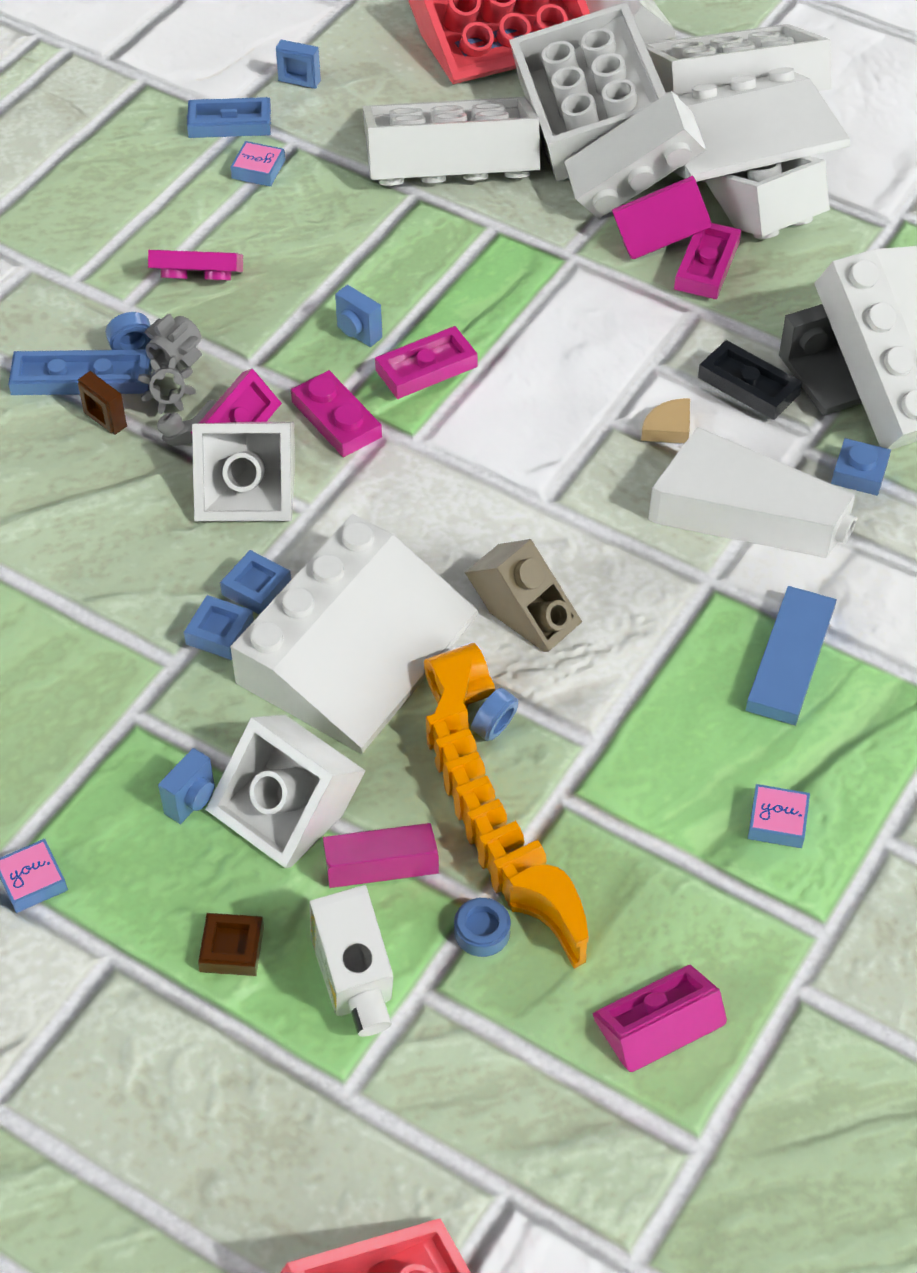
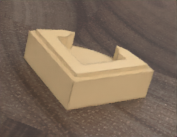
[641,398,690,443]

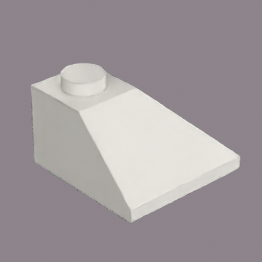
[192,422,295,521]

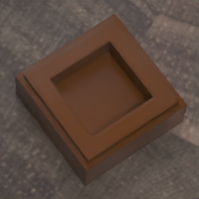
[78,371,127,435]
[198,913,264,976]

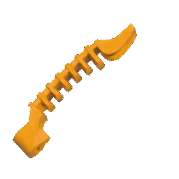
[424,643,589,969]

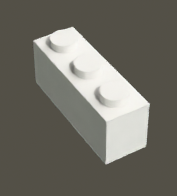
[564,91,706,219]

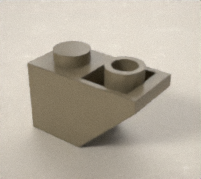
[464,539,582,652]

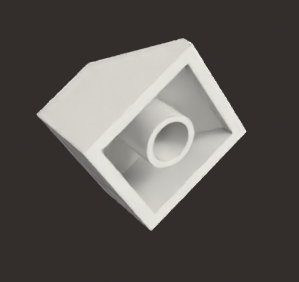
[705,156,830,239]
[205,715,365,869]

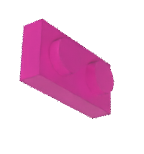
[674,223,741,300]
[148,250,243,281]
[375,326,478,399]
[191,368,282,434]
[291,370,382,458]

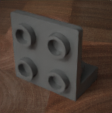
[779,304,862,415]

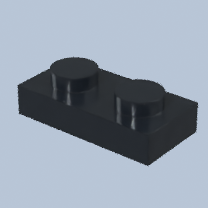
[698,340,802,420]

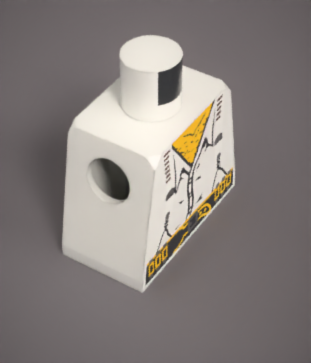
[310,885,393,1037]

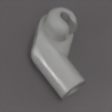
[157,400,217,446]

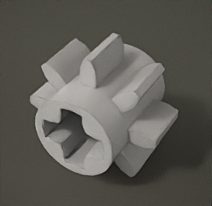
[145,314,202,371]
[138,355,196,414]

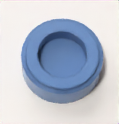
[105,312,152,350]
[471,687,519,741]
[454,898,511,957]

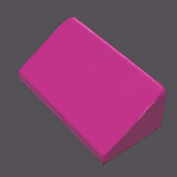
[612,176,712,259]
[323,823,439,888]
[592,965,727,1072]

